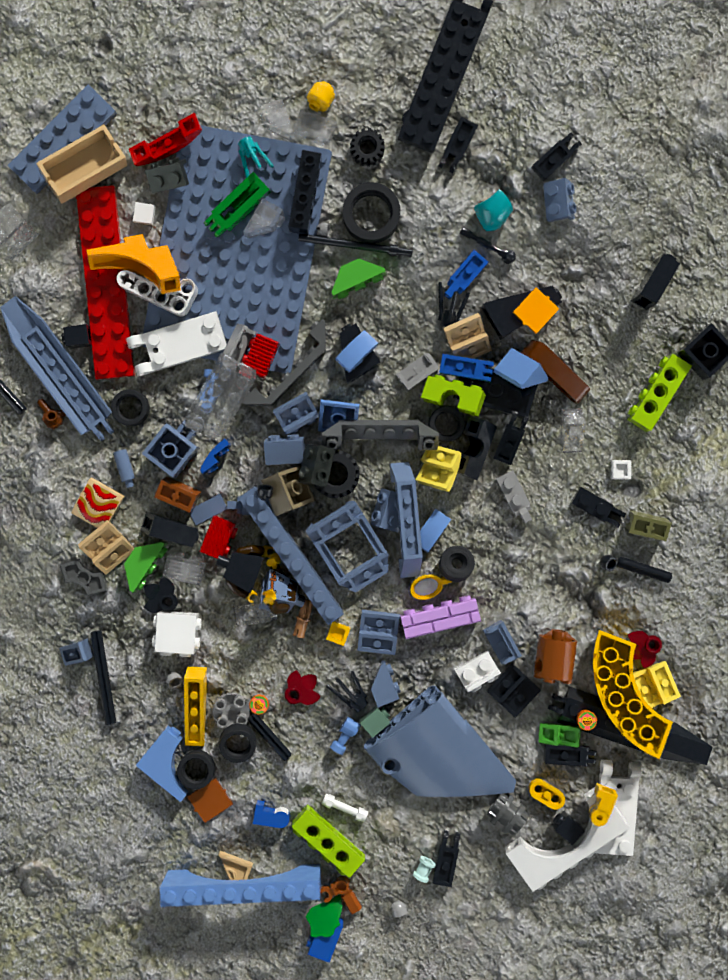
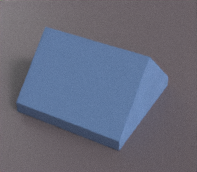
[494,348,548,389]
[318,400,359,432]

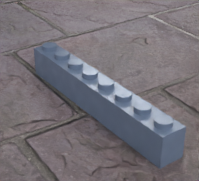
[239,485,344,625]

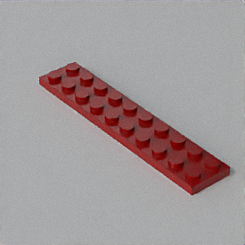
[76,185,135,380]

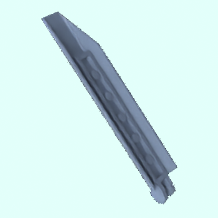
[0,296,114,441]

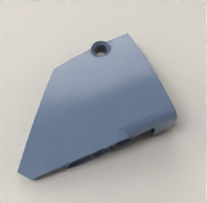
[364,685,516,797]

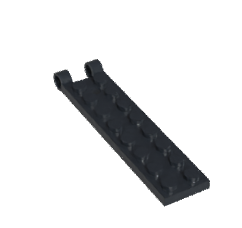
[398,0,494,154]

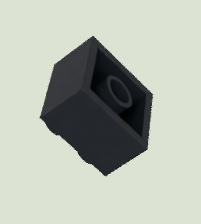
[677,323,728,380]

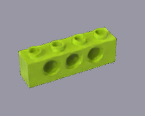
[627,354,692,432]
[291,804,365,878]

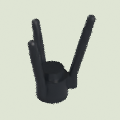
[438,282,470,327]
[326,671,368,712]

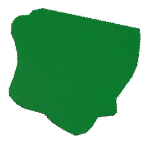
[306,894,342,937]

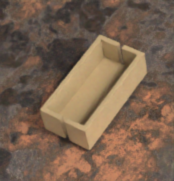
[36,125,127,204]

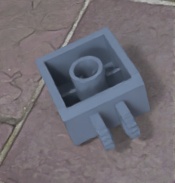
[142,419,200,478]

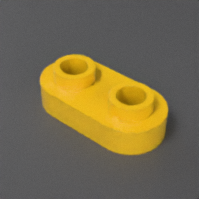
[528,779,565,810]

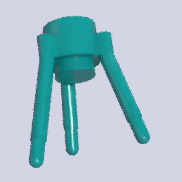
[238,136,274,178]

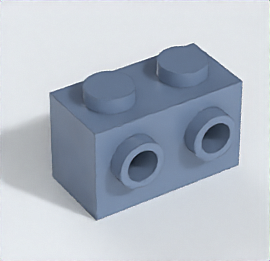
[264,434,305,465]

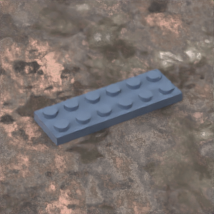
[7,84,117,194]

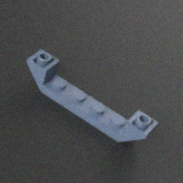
[389,462,423,578]

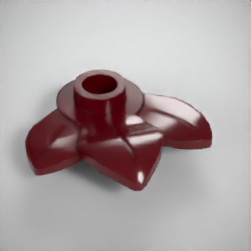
[627,631,662,668]
[285,670,321,705]

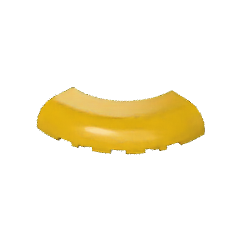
[593,630,673,759]

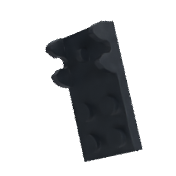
[453,367,538,419]

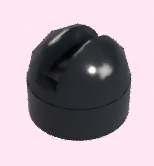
[257,485,273,501]
[600,555,617,572]

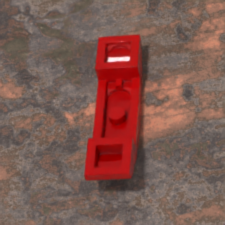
[128,113,202,167]

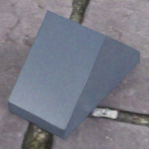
[59,638,94,666]

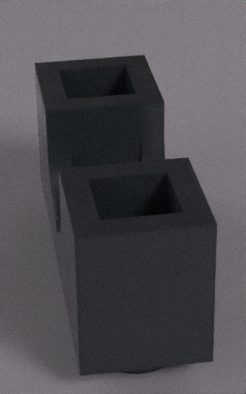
[457,416,498,480]

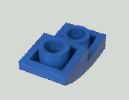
[200,438,231,474]

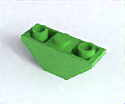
[332,258,386,299]
[124,541,168,593]

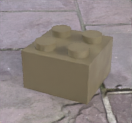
[261,465,315,516]

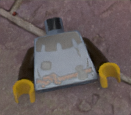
[259,553,306,615]

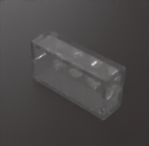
[185,353,256,443]

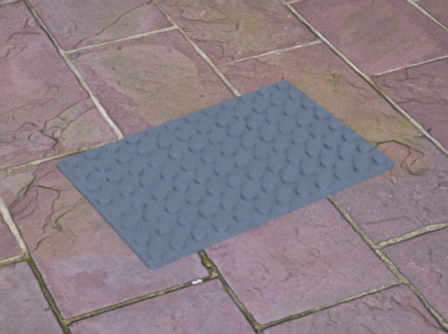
[143,125,332,374]

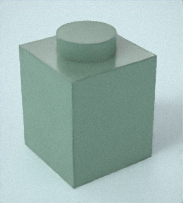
[360,705,390,738]

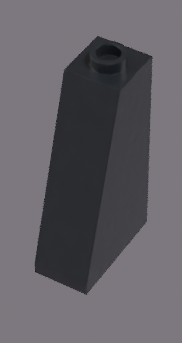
[481,285,562,340]

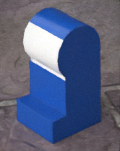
[253,800,290,828]

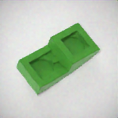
[538,723,581,748]

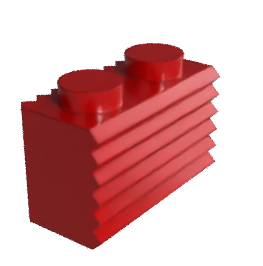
[241,333,280,380]
[199,515,238,559]

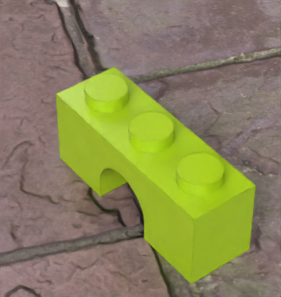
[421,375,486,417]

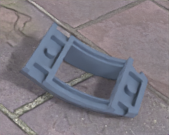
[306,500,388,593]

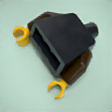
[215,545,273,603]

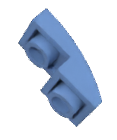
[335,330,378,373]
[420,509,451,553]

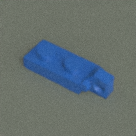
[444,250,488,300]

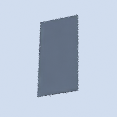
[190,494,227,525]

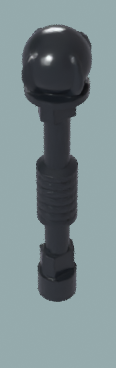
[460,227,516,264]

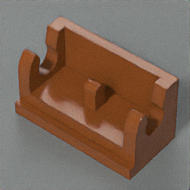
[155,476,202,513]

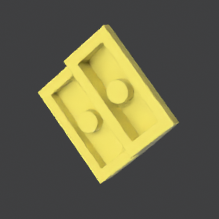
[416,446,462,492]
[633,661,681,708]

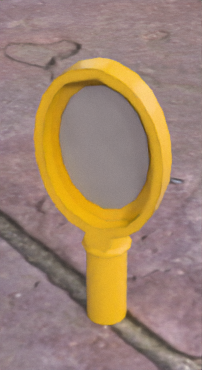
[410,574,452,600]

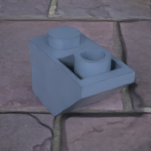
[370,660,401,707]

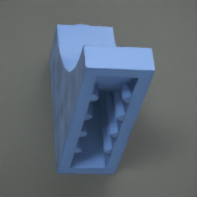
[136,725,188,802]

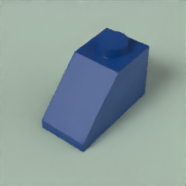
[306,918,343,963]

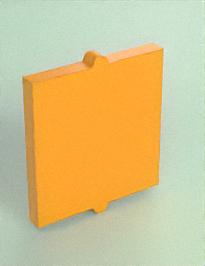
[513,287,559,334]

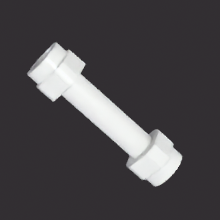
[322,794,368,822]

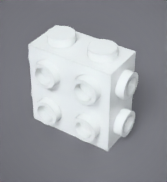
[152,611,202,657]

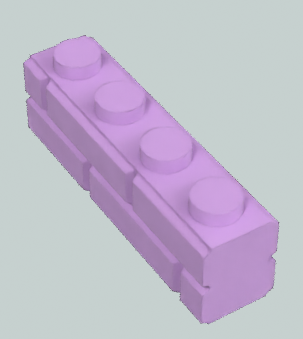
[400,595,481,639]

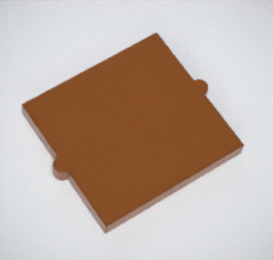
[188,777,233,823]

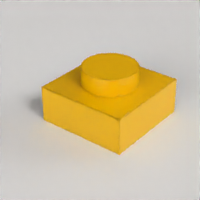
[326,621,351,646]

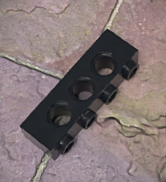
[288,150,322,235]

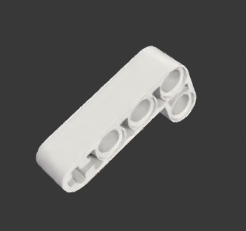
[117,270,198,317]

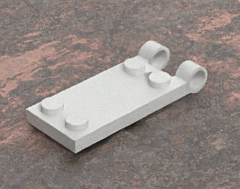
[126,311,227,376]
[595,759,642,856]

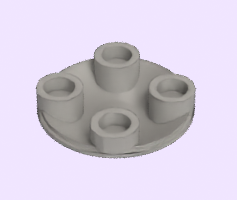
[212,693,250,729]

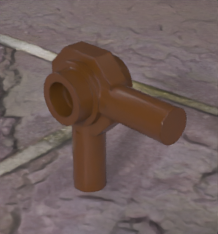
[37,398,66,429]

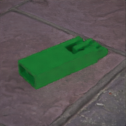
[203,172,271,238]

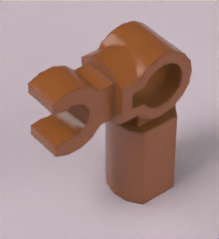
[320,876,362,914]

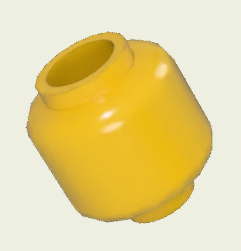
[306,81,335,112]

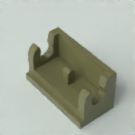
[626,510,672,541]

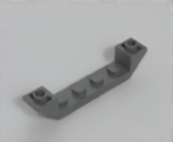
[241,319,326,406]
[322,420,439,450]

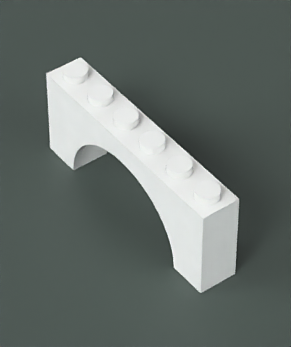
[505,787,630,892]

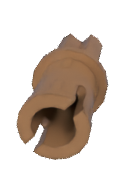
[292,599,313,638]

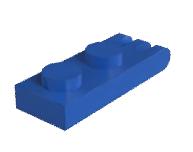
[439,354,494,382]

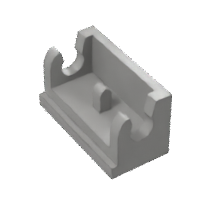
[220,324,257,367]
[396,353,440,392]

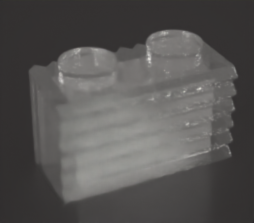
[162,551,207,586]

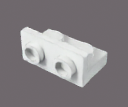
[454,651,501,693]

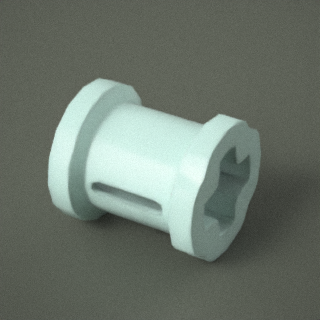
[413,856,436,883]

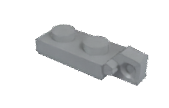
[496,470,532,523]

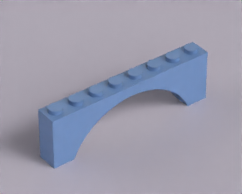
[160,864,321,907]

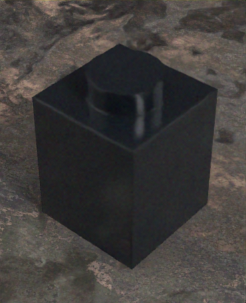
[61,324,92,349]
[552,811,585,846]

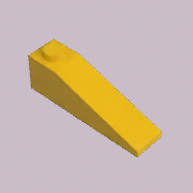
[184,667,207,746]

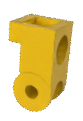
[589,783,618,826]

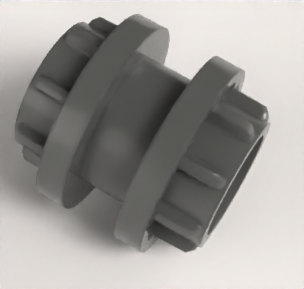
[487,793,529,835]

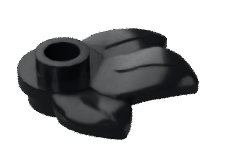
[144,576,178,613]

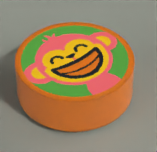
[249,694,269,715]
[576,710,597,730]

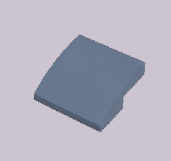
[357,610,400,655]

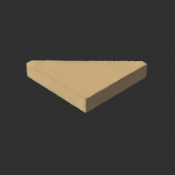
[218,851,253,880]

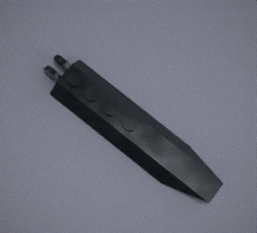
[548,686,713,765]

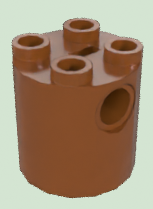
[534,629,577,684]

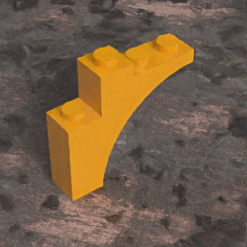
[86,234,181,294]

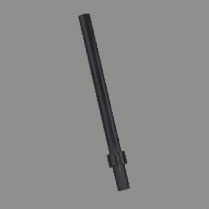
[298,233,413,257]

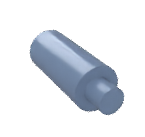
[113,449,135,488]

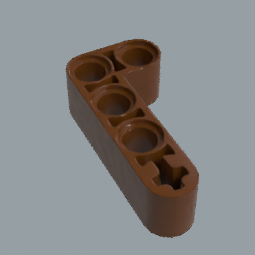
[521,340,590,405]

